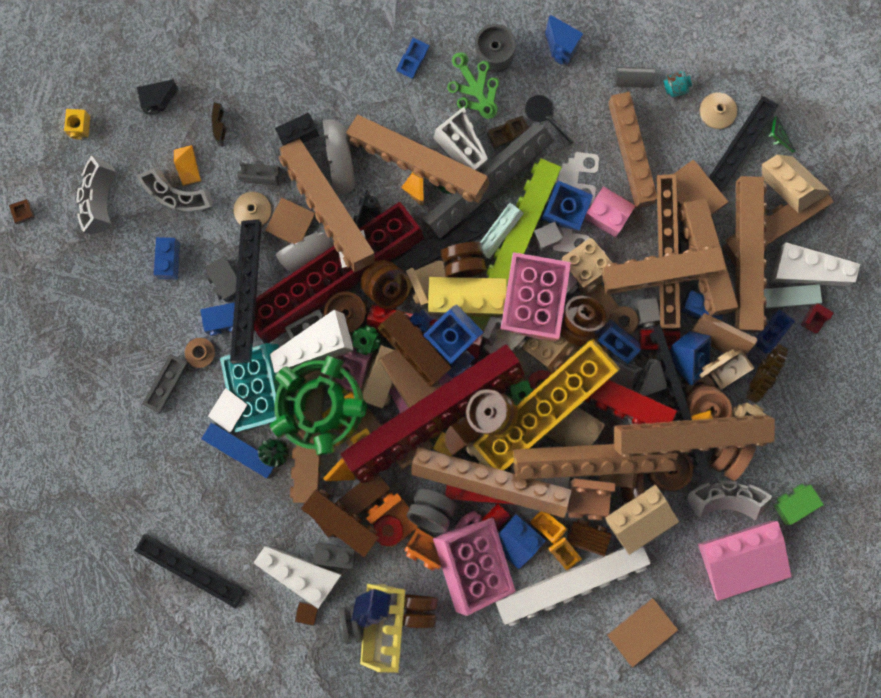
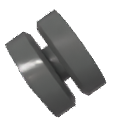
[474,24,516,73]
[406,488,457,534]

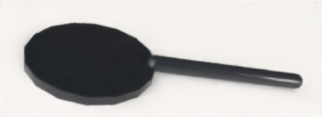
[525,95,573,144]

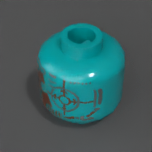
[663,71,692,98]

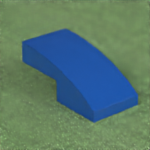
[396,37,430,79]

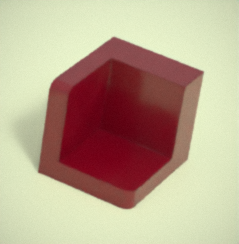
[800,303,834,334]

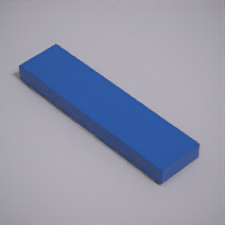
[201,422,274,479]

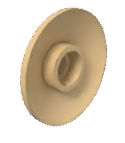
[700,93,737,129]
[234,192,271,226]

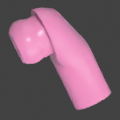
[454,511,482,530]

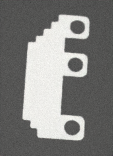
[543,152,599,252]

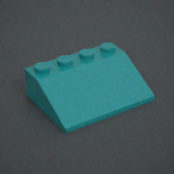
[220,343,294,432]

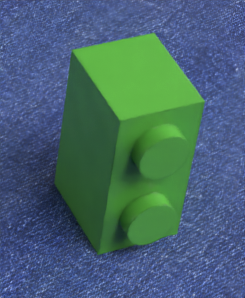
[773,483,824,525]

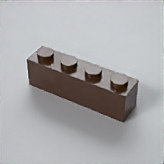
[378,309,451,387]
[315,473,391,538]
[301,489,379,557]

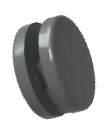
[339,605,362,645]

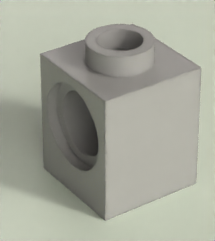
[533,222,564,252]
[634,298,660,328]

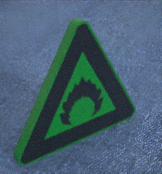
[769,116,795,153]

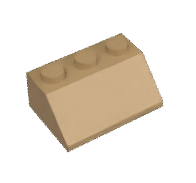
[762,154,830,213]
[361,345,395,409]
[545,407,605,447]
[605,485,679,555]

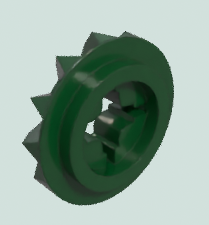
[258,438,289,467]

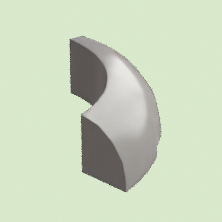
[323,119,356,196]
[76,155,117,234]
[137,168,213,211]
[275,231,334,272]
[688,481,773,521]

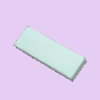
[480,203,523,259]
[764,284,822,309]

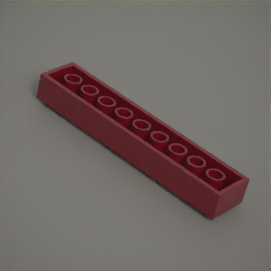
[254,202,425,344]
[340,344,525,484]

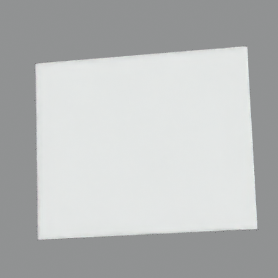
[208,388,247,433]

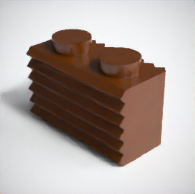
[567,519,612,557]

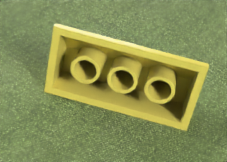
[428,277,507,317]

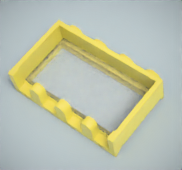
[360,584,405,672]

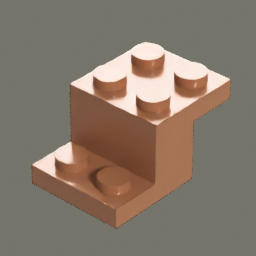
[566,479,615,521]

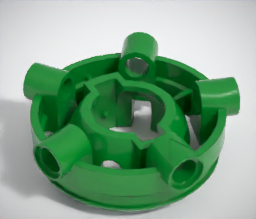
[270,355,366,456]

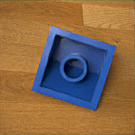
[545,15,583,66]
[541,180,593,231]
[424,304,484,363]
[670,331,711,385]
[498,514,546,569]

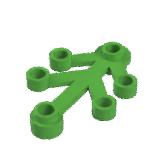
[447,52,500,119]

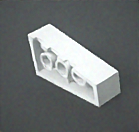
[770,242,860,286]
[270,310,354,373]
[254,546,342,608]

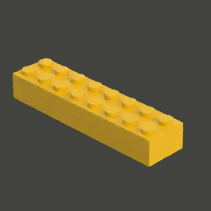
[473,339,620,471]

